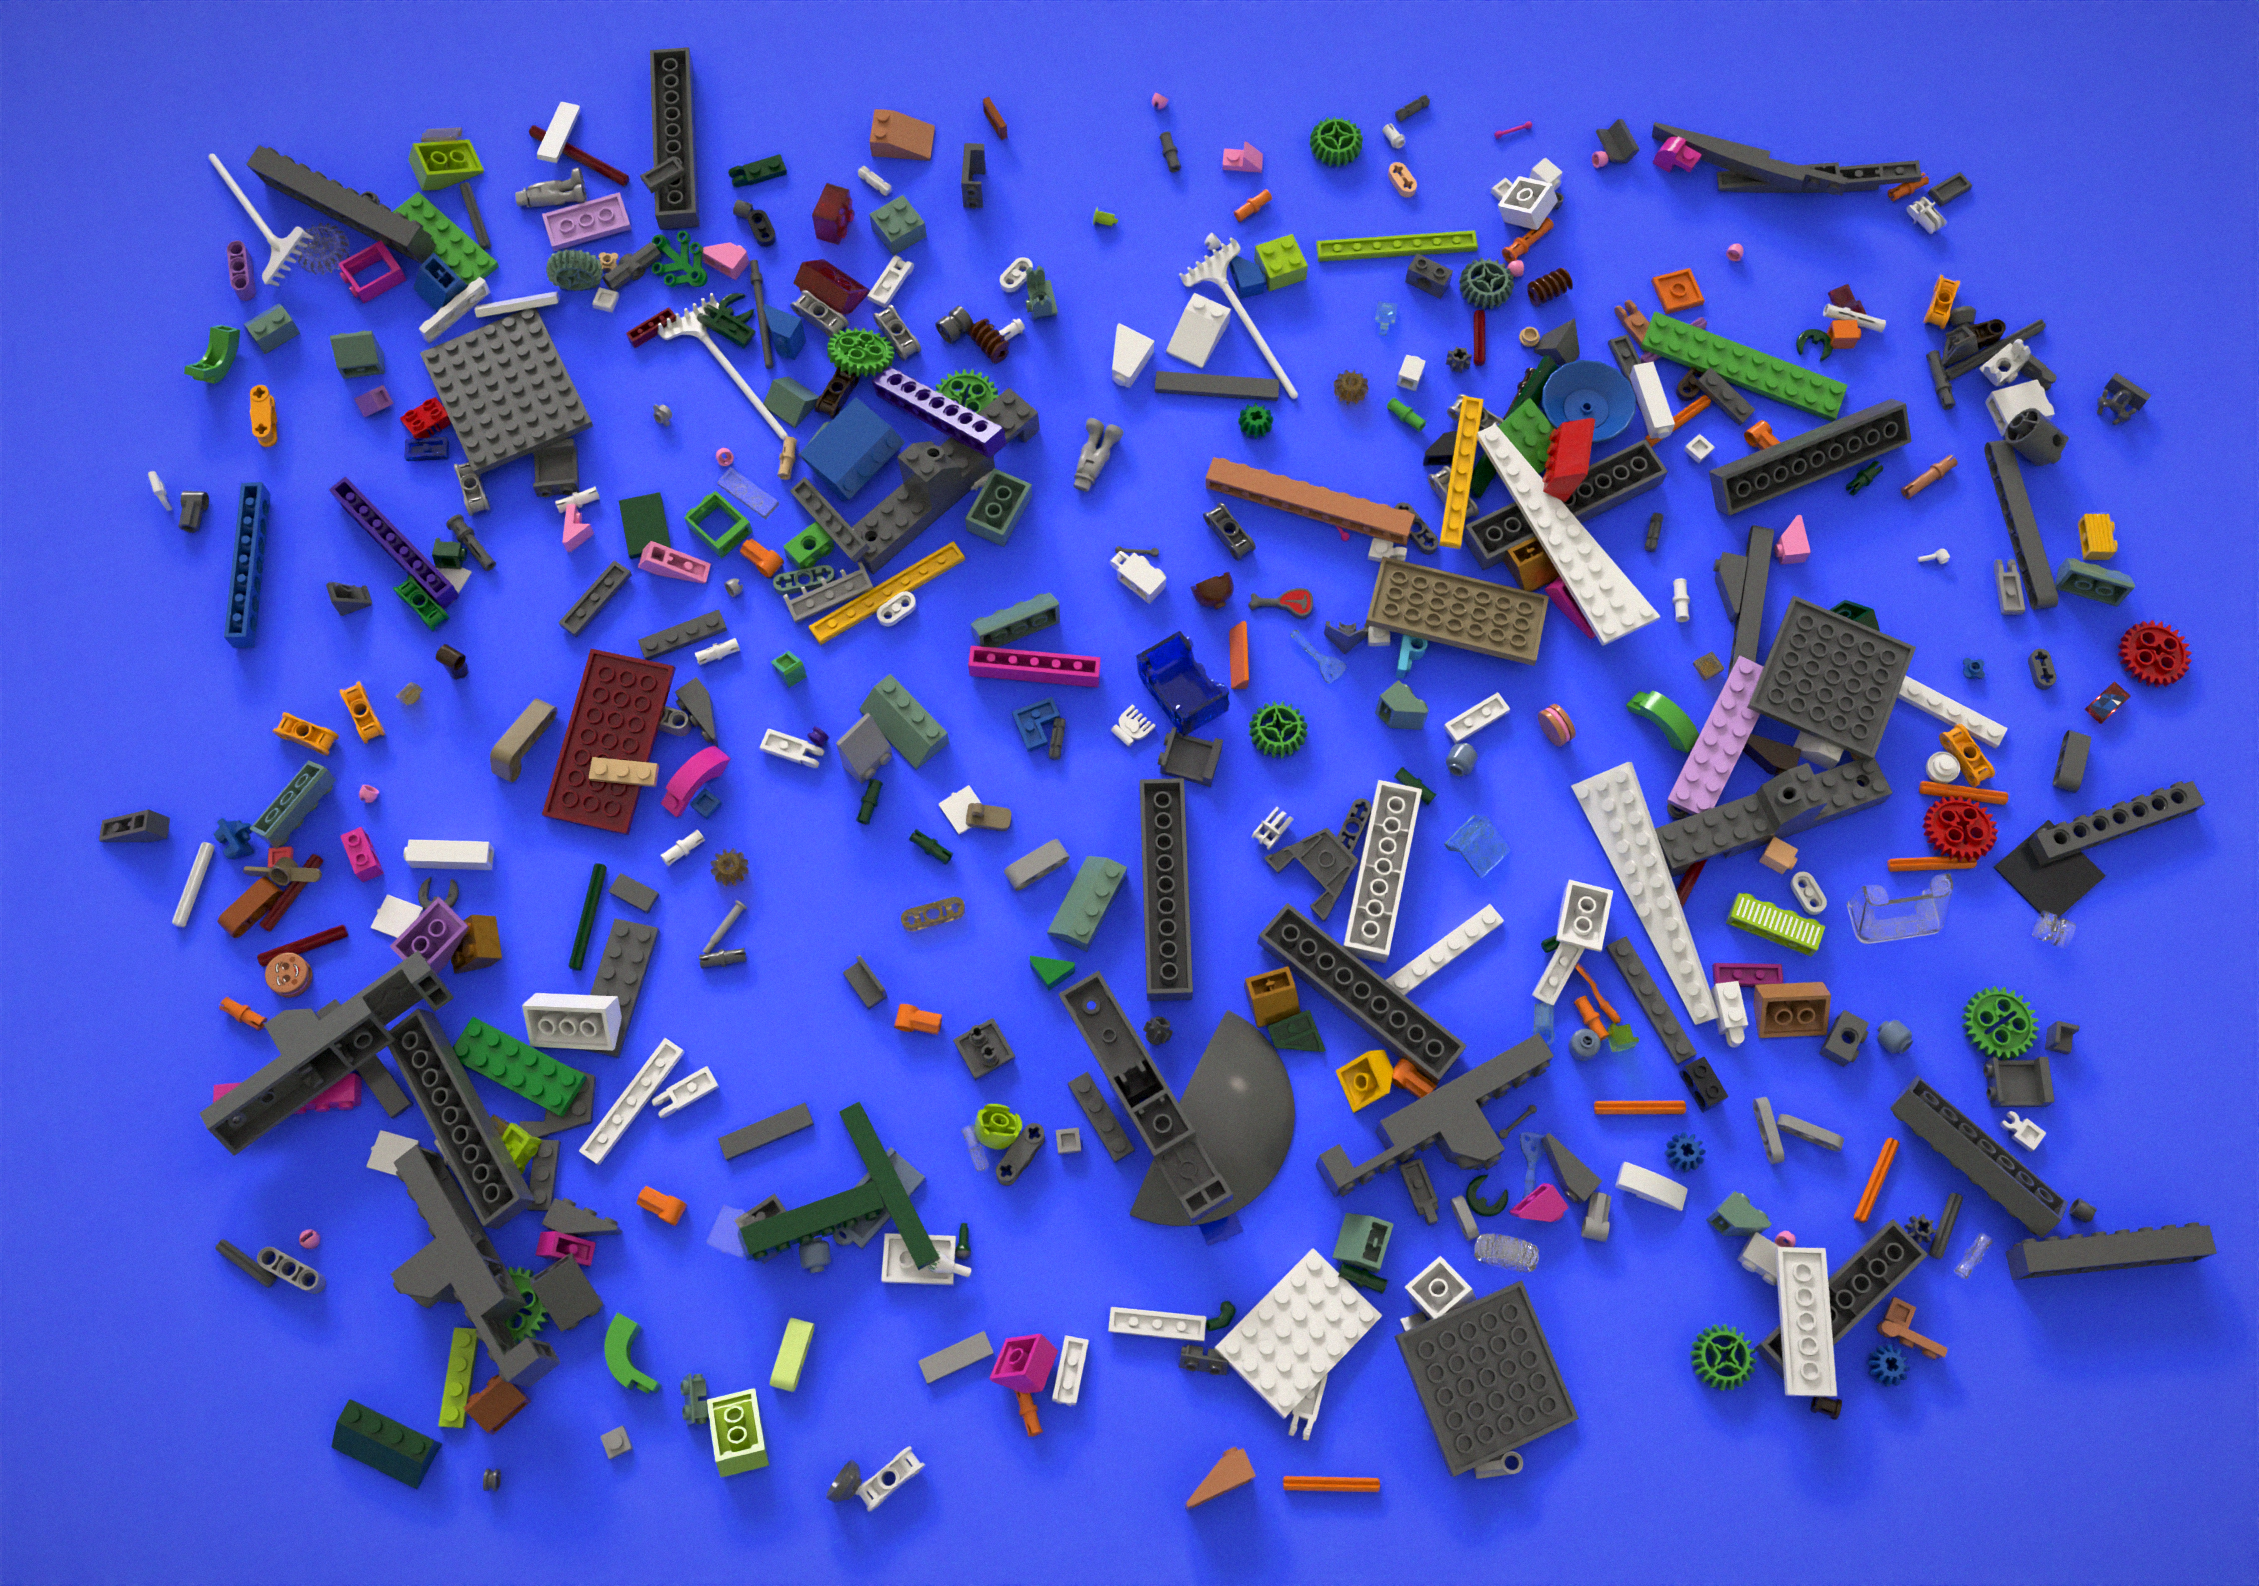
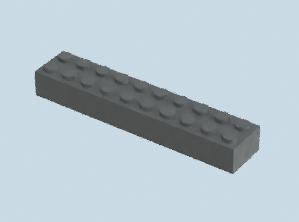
[650,47,700,230]
[246,145,436,264]
[1709,398,1912,516]
[1462,439,1668,571]
[1139,778,1193,1001]
[1257,902,1467,1085]
[388,1008,535,1229]

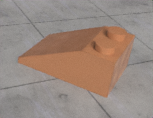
[869,109,935,161]
[1184,1447,1256,1511]

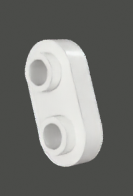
[1000,257,1033,293]
[877,592,916,627]
[1790,872,1827,915]

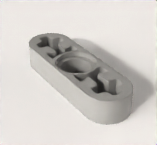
[1753,1097,1785,1165]
[1776,1114,1845,1152]

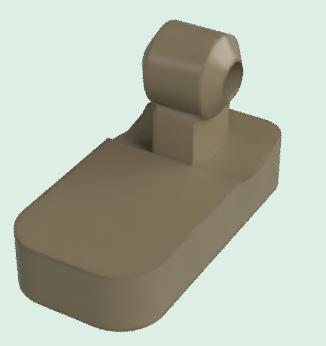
[966,803,1012,831]

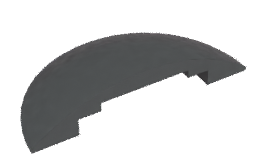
[1129,1010,1295,1226]

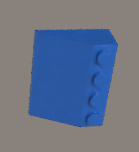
[798,397,905,501]

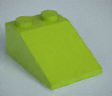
[408,139,484,191]
[707,1388,769,1477]

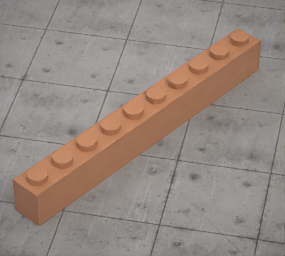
[1205,457,1415,546]

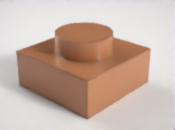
[1883,1297,1916,1328]

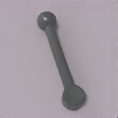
[1115,546,1159,557]
[1499,1105,1537,1139]

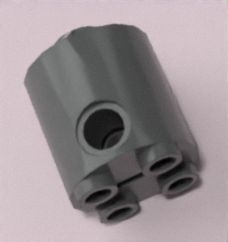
[2005,408,2069,466]

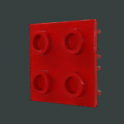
[400,397,451,442]

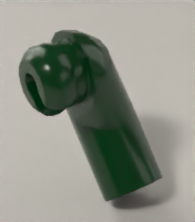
[1206,1301,1236,1332]

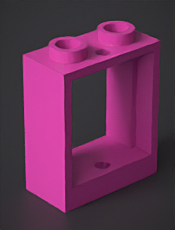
[338,240,406,303]

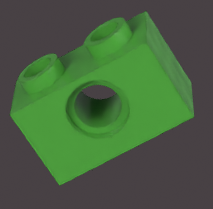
[783,521,835,570]

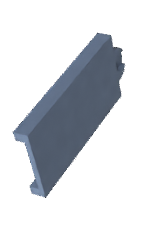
[832,1147,926,1250]

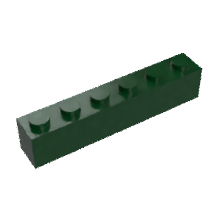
[737,1181,884,1262]

